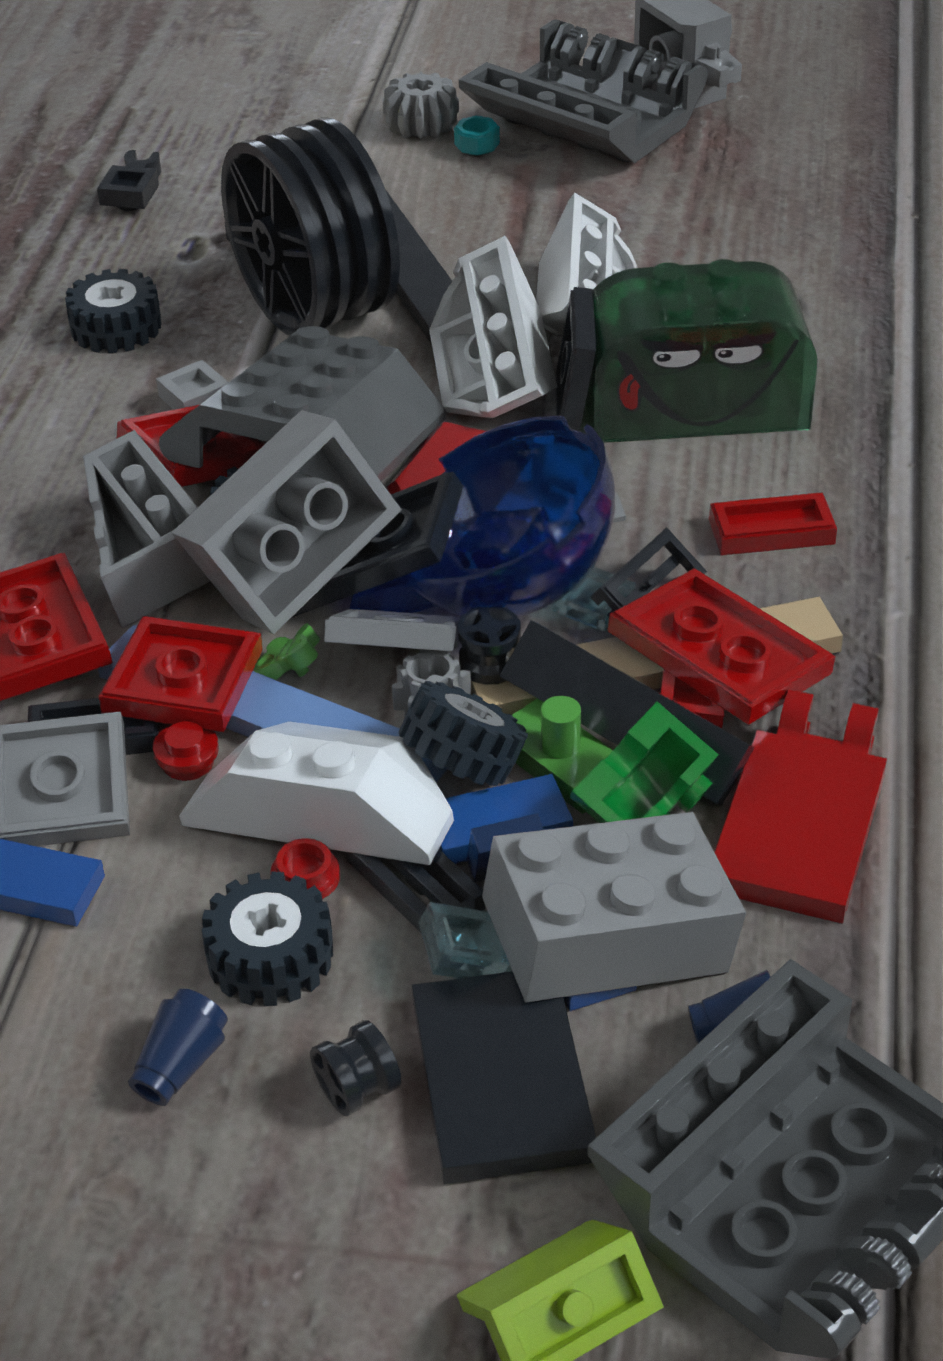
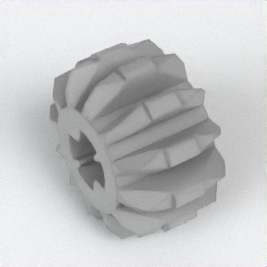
[382,71,459,140]

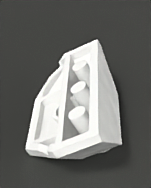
[536,193,645,347]
[429,236,557,418]
[179,721,454,865]

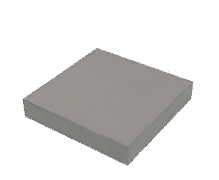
[324,609,461,651]
[0,712,130,846]

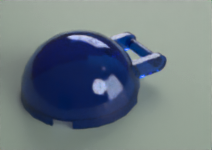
[350,416,615,617]

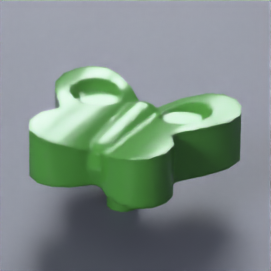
[253,623,320,680]

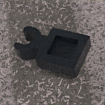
[97,150,162,211]

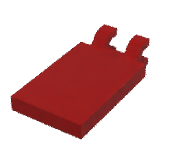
[714,689,887,924]

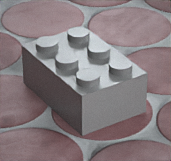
[171,410,402,635]
[482,812,746,1002]

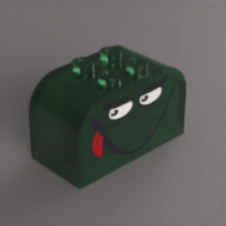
[585,259,818,444]

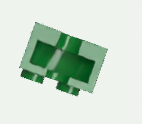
[570,702,719,823]

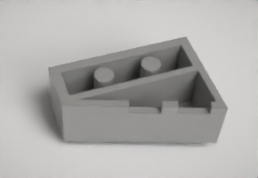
[83,430,210,628]

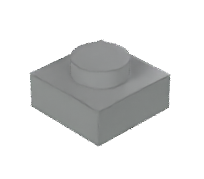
[156,360,229,409]

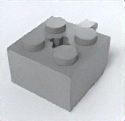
[634,0,742,109]

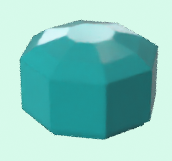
[454,115,500,156]

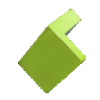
[457,1220,664,1361]

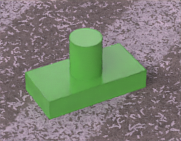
[512,696,613,814]

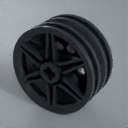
[221,117,400,336]

